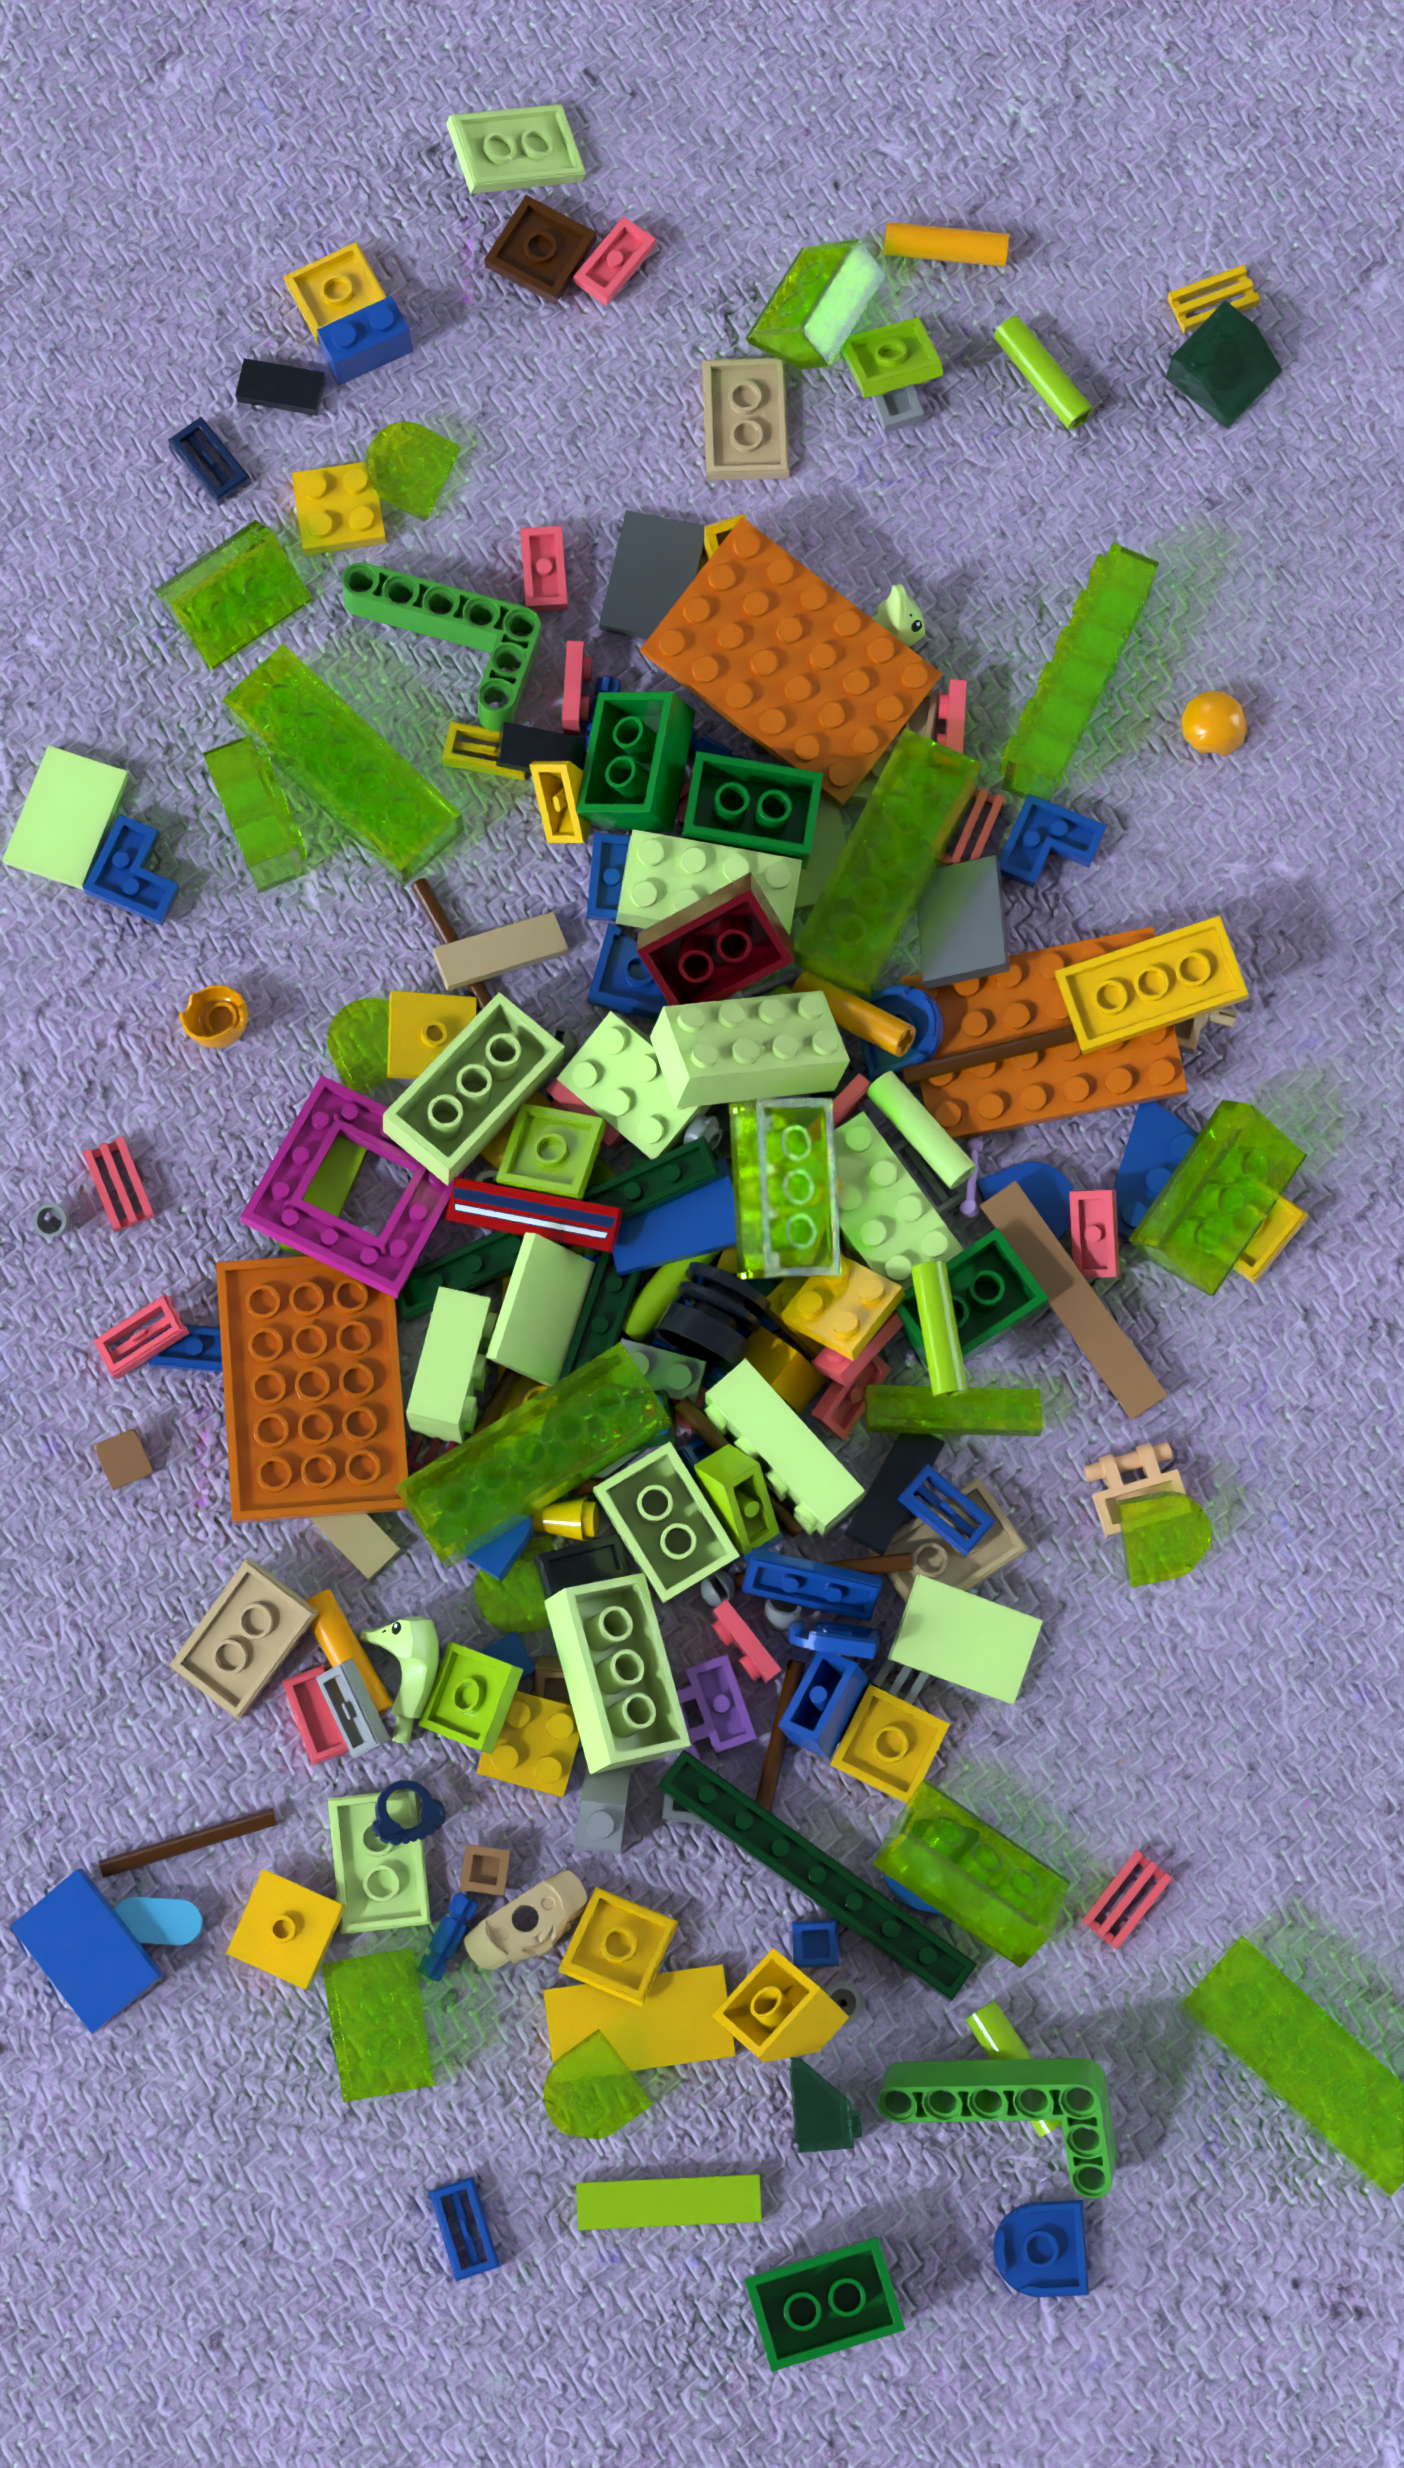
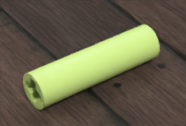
[866,1071,977,1189]

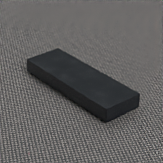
[844,1421,945,1556]

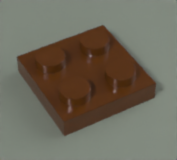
[484,195,597,305]

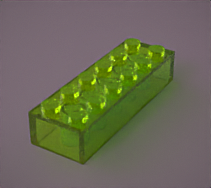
[999,542,1159,802]
[222,643,465,887]
[793,728,982,1000]
[394,1342,673,1569]
[1175,1936,1404,2197]

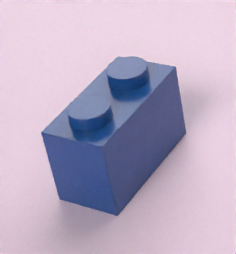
[317,295,413,385]
[778,1651,870,1760]

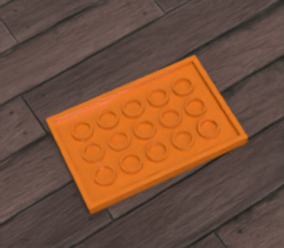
[639,517,942,808]
[900,926,1188,1141]
[216,1256,410,1524]

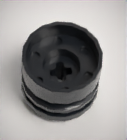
[656,1262,771,1372]

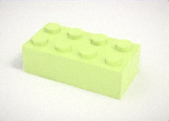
[615,829,802,936]
[650,990,850,1108]
[383,992,565,1186]
[811,1111,964,1291]
[705,1358,865,1539]
[544,1573,691,1774]

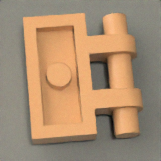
[1083,1442,1191,1538]

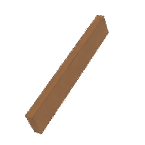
[980,1180,1168,1420]

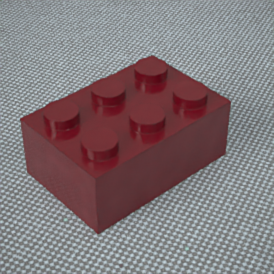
[636,872,794,1006]

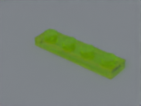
[864,1385,1043,1436]

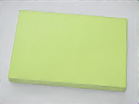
[446,104,586,194]
[2,745,129,890]
[486,1232,596,1387]
[887,1575,1043,1705]
[328,1789,432,1935]

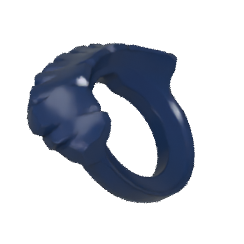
[371,1780,446,1845]

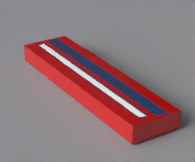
[445,1177,624,1254]

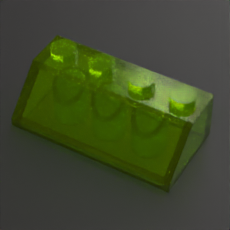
[729,1098,841,1280]
[1128,1100,1308,1297]
[872,1779,1071,1968]

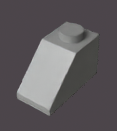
[575,1764,632,1855]

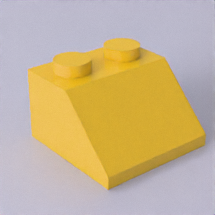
[712,1948,850,2063]

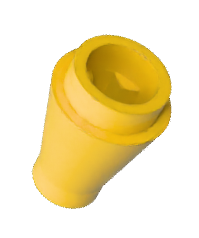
[533,1497,600,1541]

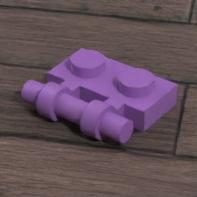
[672,1654,757,1761]

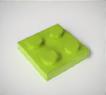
[840,317,943,398]
[496,1103,607,1201]
[418,1641,524,1755]

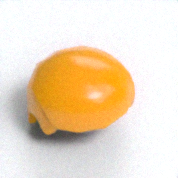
[1180,691,1248,757]
[179,985,249,1049]

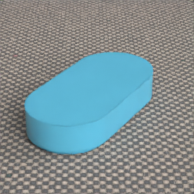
[114,1897,204,1946]

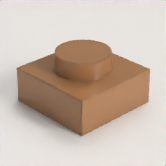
[459,1844,511,1897]

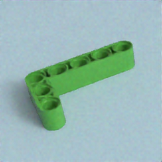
[342,563,541,732]
[877,2058,1117,2199]

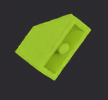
[694,1444,780,1555]

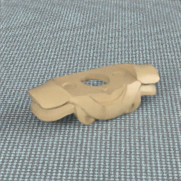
[464,1870,588,1970]

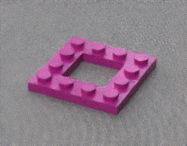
[240,1075,473,1299]

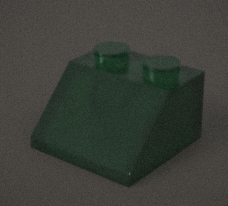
[1165,300,1282,429]
[788,2057,862,2153]

